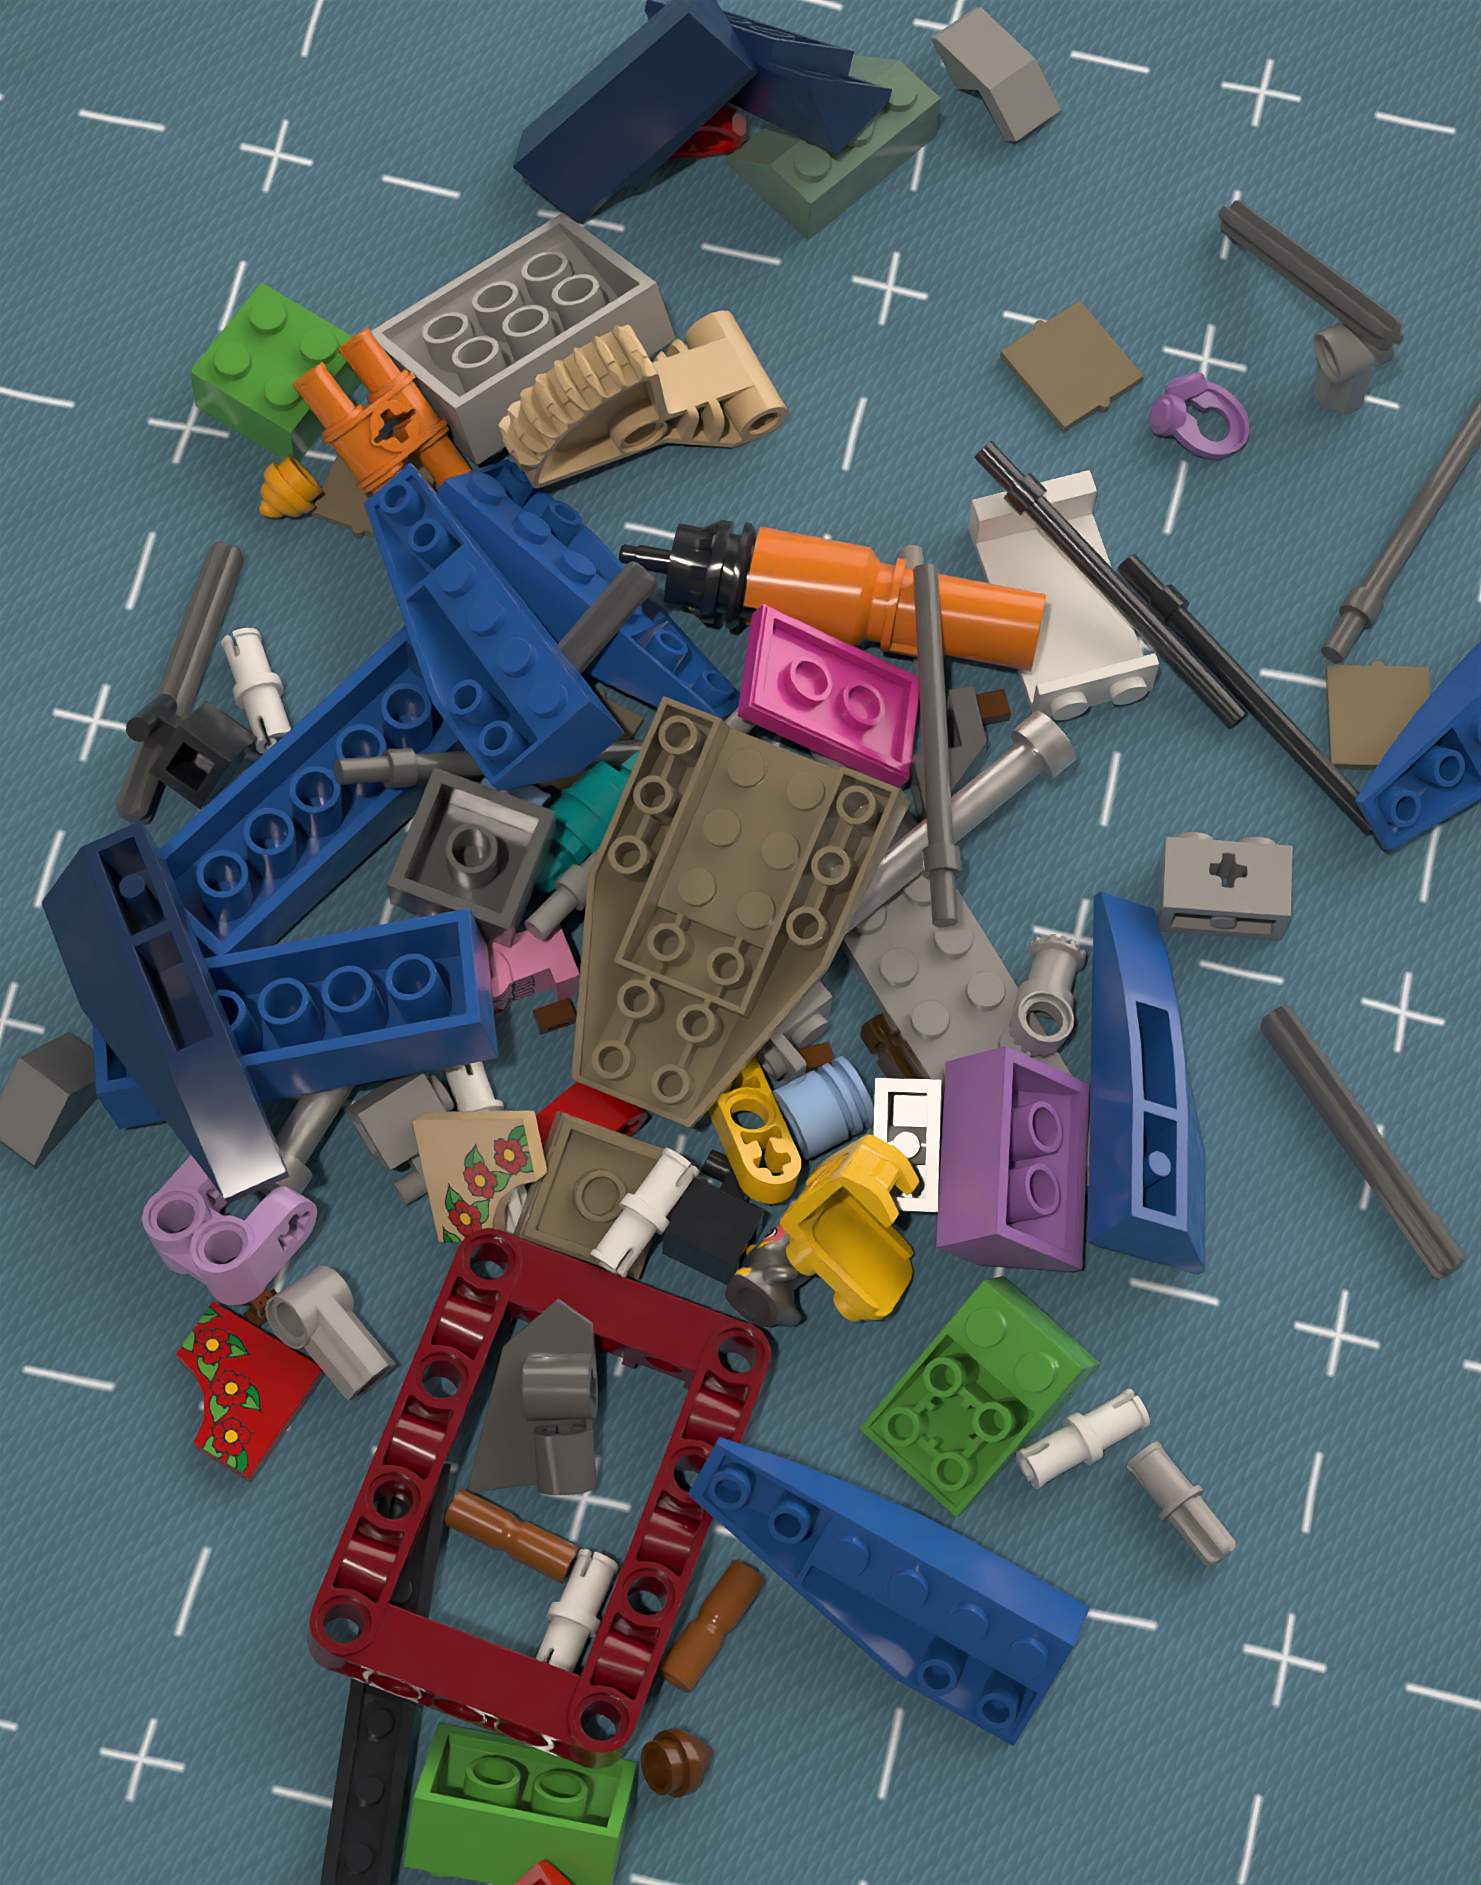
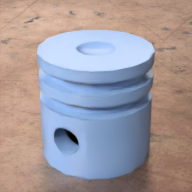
[772,1056,874,1160]

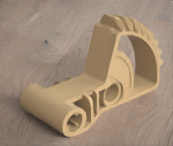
[498,310,788,488]

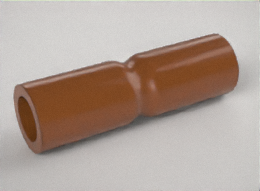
[443,1488,581,1584]
[657,1560,765,1693]

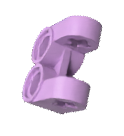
[142,1155,317,1305]

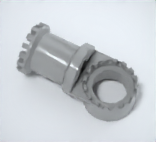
[1009,934,1087,1058]

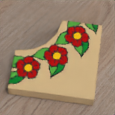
[412,1111,548,1242]

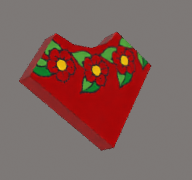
[176,1301,324,1483]

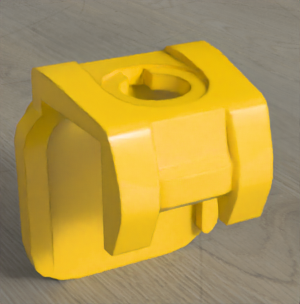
[780,1134,919,1322]

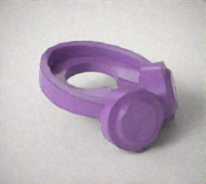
[1150,372,1250,460]

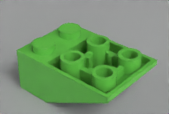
[859,1276,1101,1518]

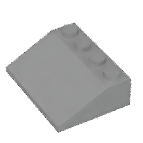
[371,213,676,465]

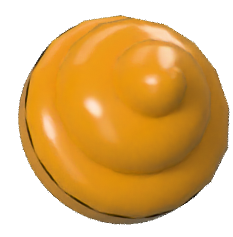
[259,455,323,518]

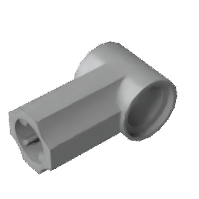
[1313,322,1394,415]
[265,1266,395,1401]

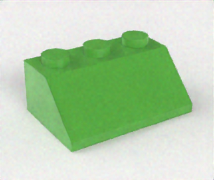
[403,1723,637,1885]

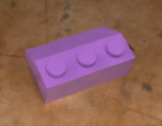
[936,1046,1090,1272]

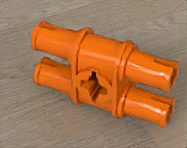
[292,327,473,494]

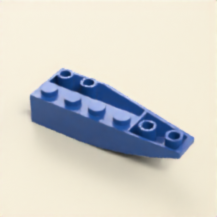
[437,459,740,721]
[364,463,625,791]
[1355,641,1481,850]
[1088,892,1206,1275]
[688,1437,1090,1746]

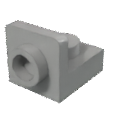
[756,981,833,1083]

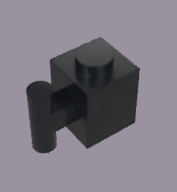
[126,694,257,809]
[662,1149,773,1286]

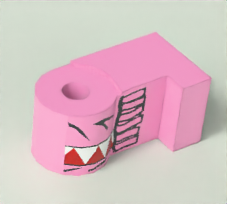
[487,924,580,1018]

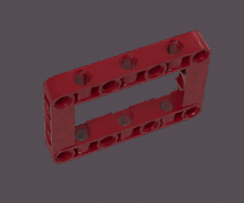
[307,1228,771,1769]

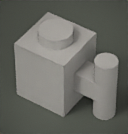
[344,1072,454,1206]

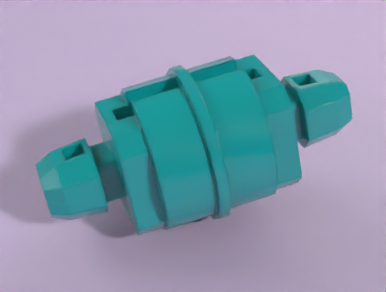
[535,751,640,894]

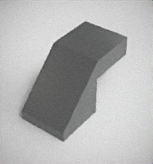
[909,686,987,824]

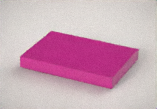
[737,604,920,788]

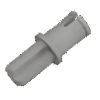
[1125,1441,1236,1567]

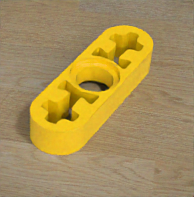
[708,1055,801,1204]

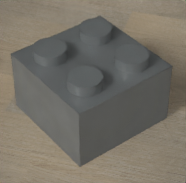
[387,767,557,948]

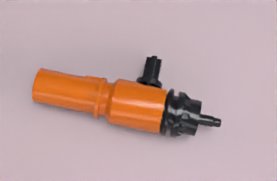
[619,519,1046,672]

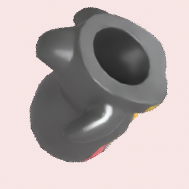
[725,1224,811,1327]

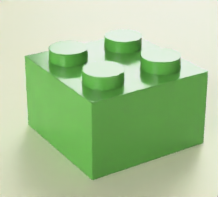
[190,282,361,462]

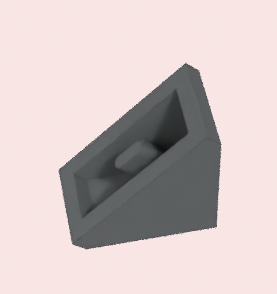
[0,1032,98,1169]

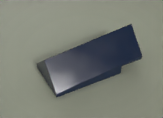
[513,0,759,224]
[645,0,892,155]

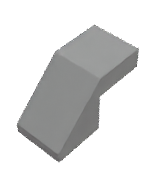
[931,7,1061,141]

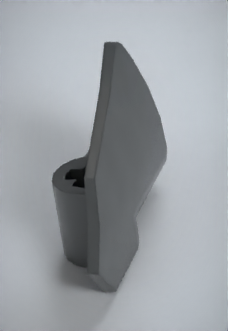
[468,1299,598,1495]

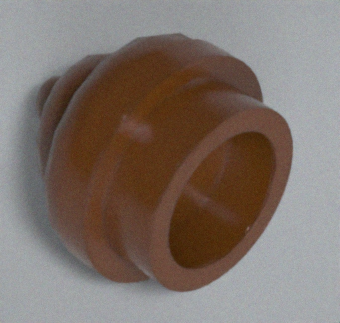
[641,1728,713,1798]

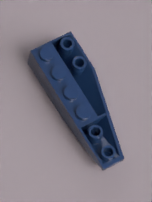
[41,820,290,1204]

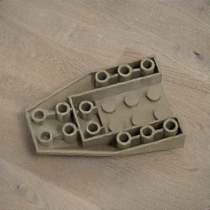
[571,696,911,1129]

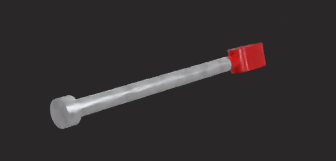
[535,711,1076,1149]

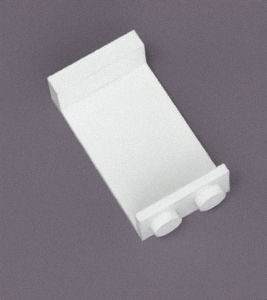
[968,470,1159,720]

